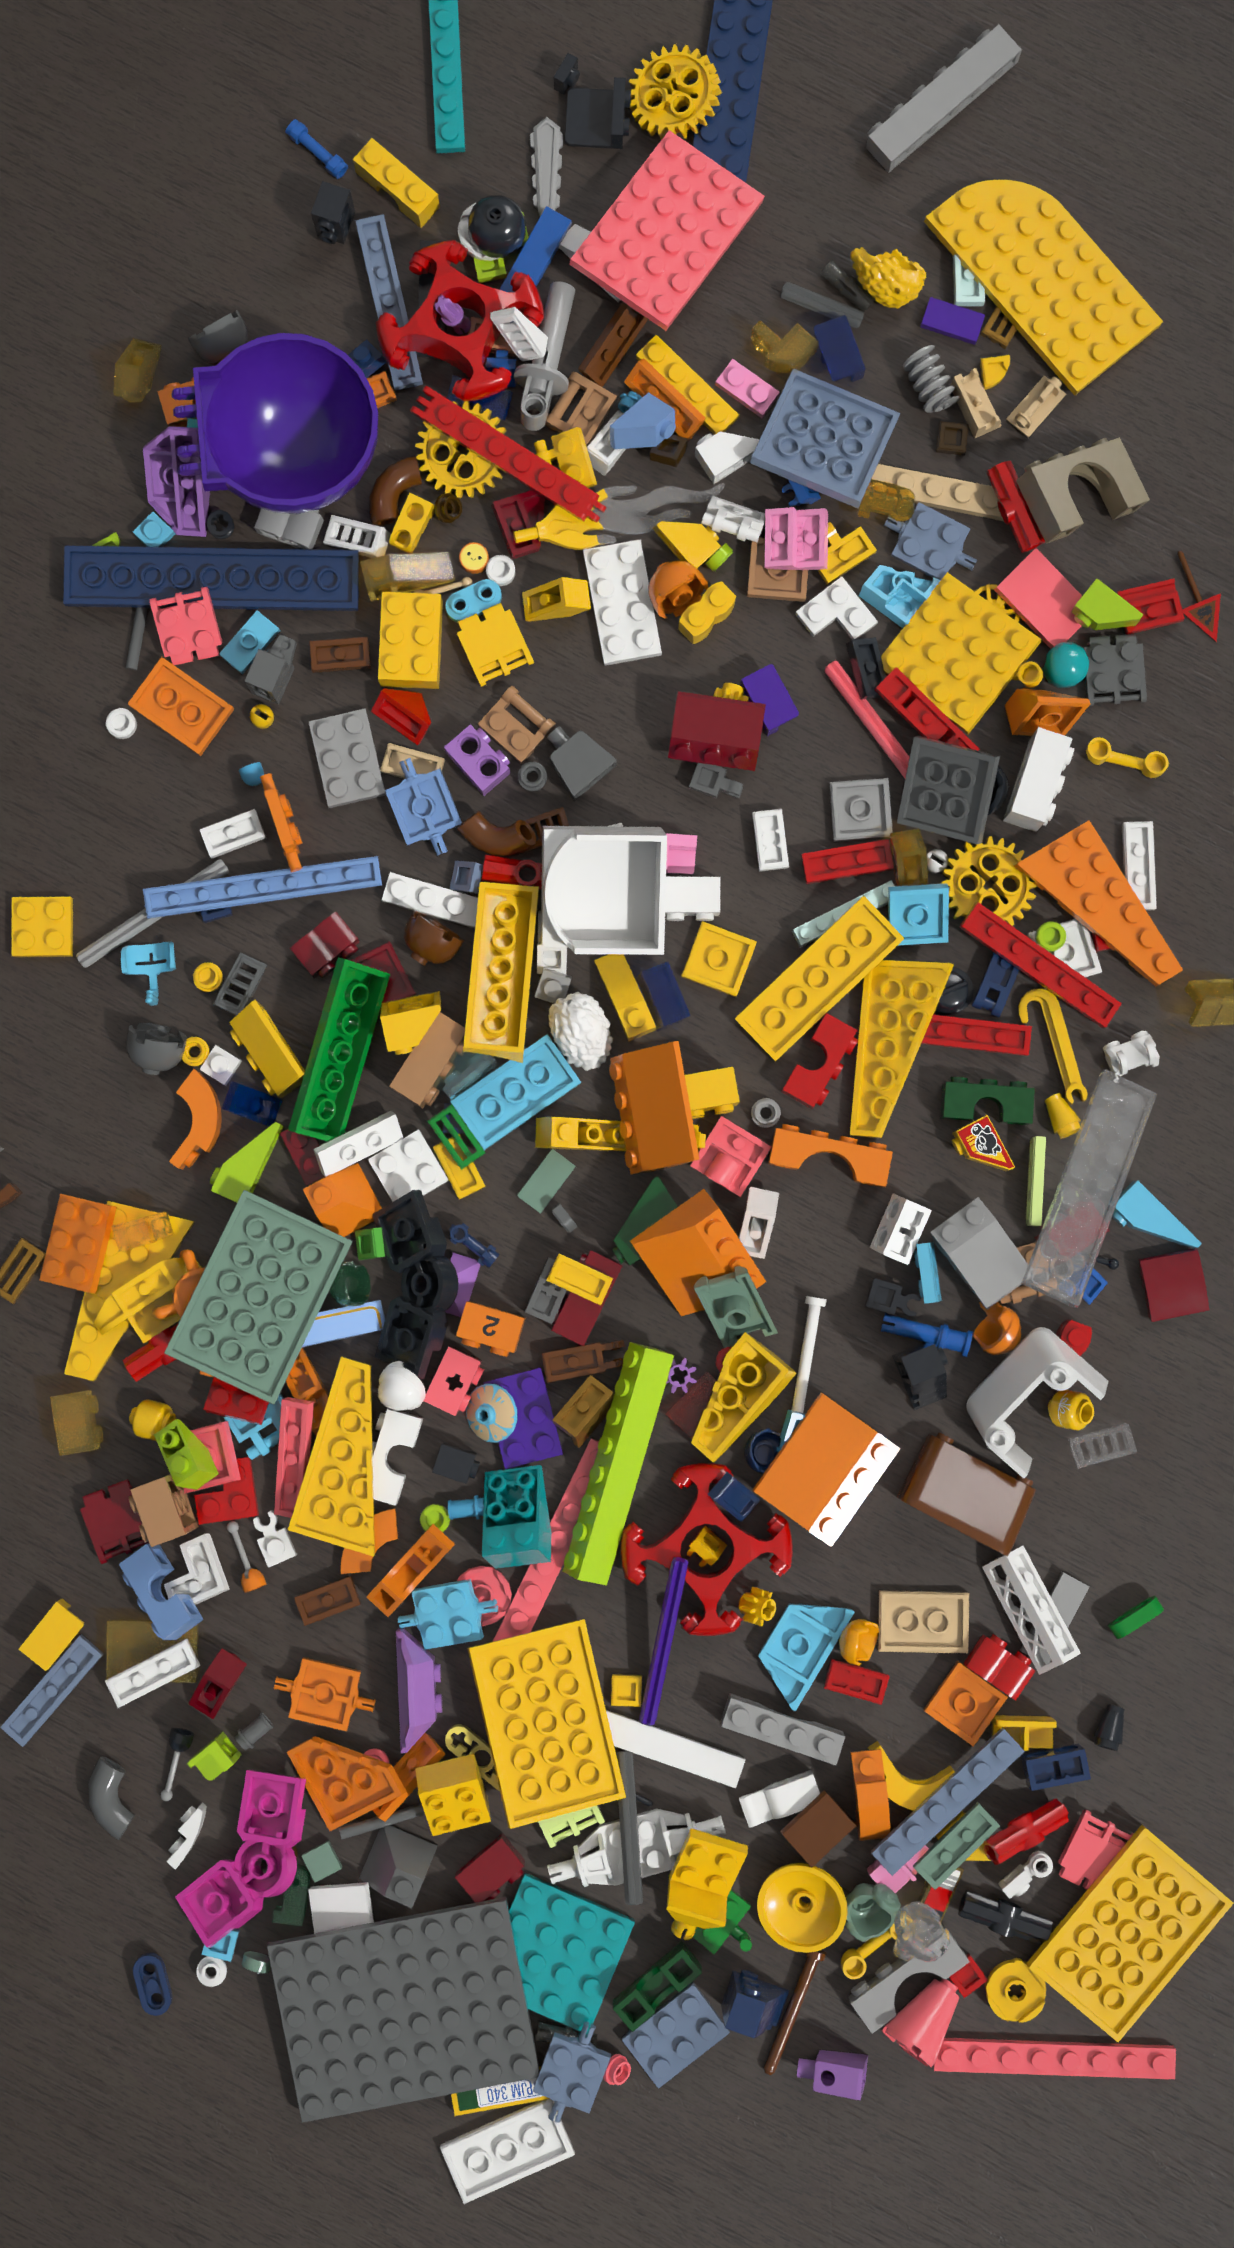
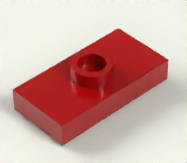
[823,1658,890,1705]

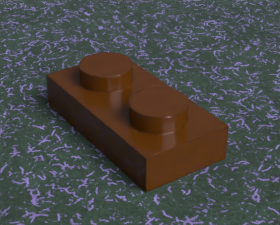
[310,637,371,673]
[294,1575,361,1626]

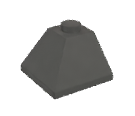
[359,1825,438,1908]

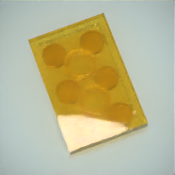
[106,1620,199,1683]

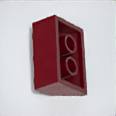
[668,691,766,771]

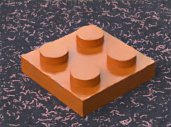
[923,1661,1008,1747]

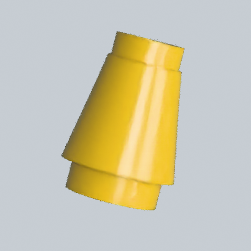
[1044,1093,1082,1139]

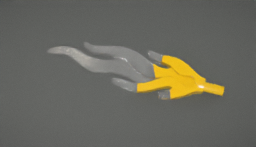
[513,483,725,550]

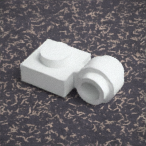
[998,1851,1053,1899]

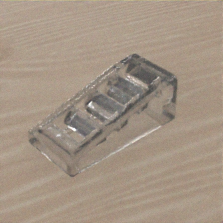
[1068,1423,1137,1468]

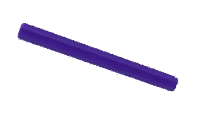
[639,1557,688,1726]

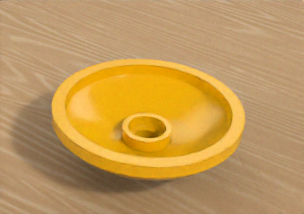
[757,1863,848,1953]

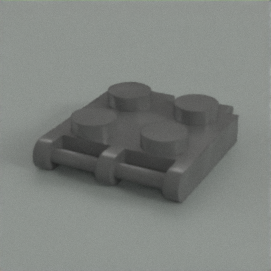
[1084,634,1147,706]

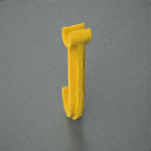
[1018,988,1087,1105]

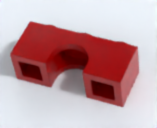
[781,1013,858,1109]

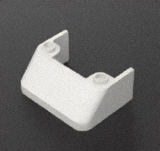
[966,1327,1108,1478]

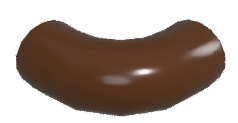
[369,456,422,527]
[456,811,536,856]

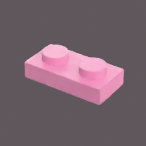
[715,359,780,418]

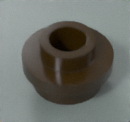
[435,493,462,523]

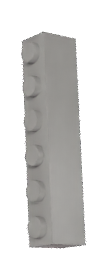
[866,24,1022,173]

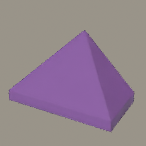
[445,1253,480,1317]

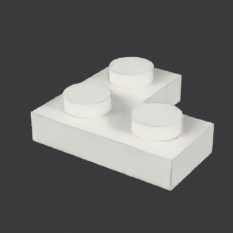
[795,576,878,640]
[164,1534,230,1605]

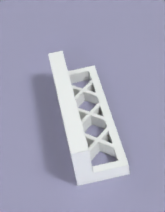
[982,1546,1081,1675]

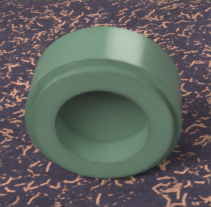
[241,1951,271,1973]

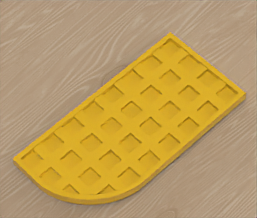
[924,180,1163,396]

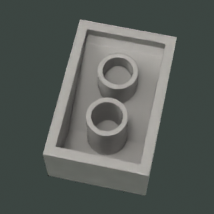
[930,1197,1035,1309]

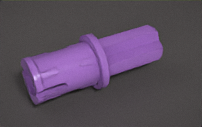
[434,296,471,335]

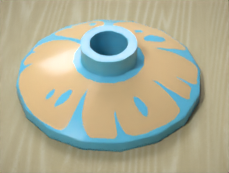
[466,1383,517,1443]

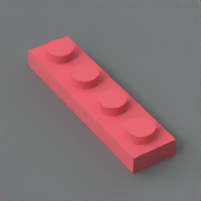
[274,1397,314,1518]

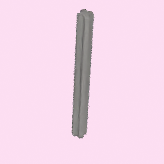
[76,859,229,968]

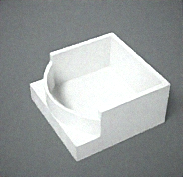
[541,826,667,955]

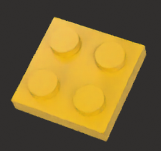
[12,897,73,957]

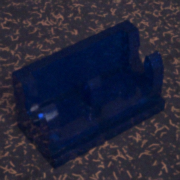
[635,961,691,1032]

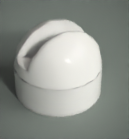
[924,849,948,874]

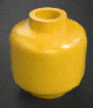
[129,1399,176,1442]

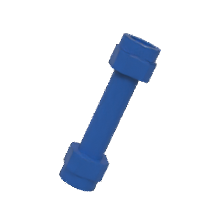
[285,119,348,179]

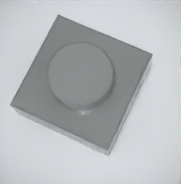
[534,968,572,1004]

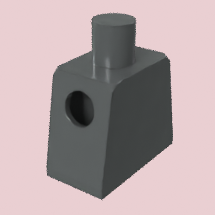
[547,726,617,801]

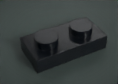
[846,637,886,700]

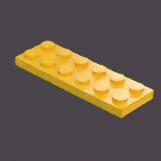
[735,895,905,1061]

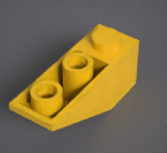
[535,1117,626,1151]

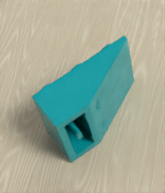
[482,1465,552,1569]

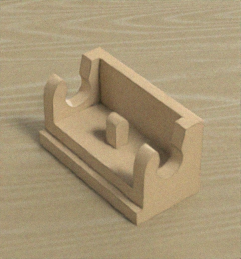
[951,368,1001,439]

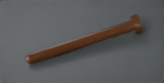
[764,1950,827,2075]

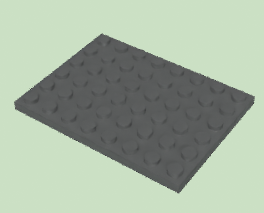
[267,1897,540,2123]

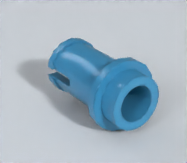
[448,1495,484,1520]

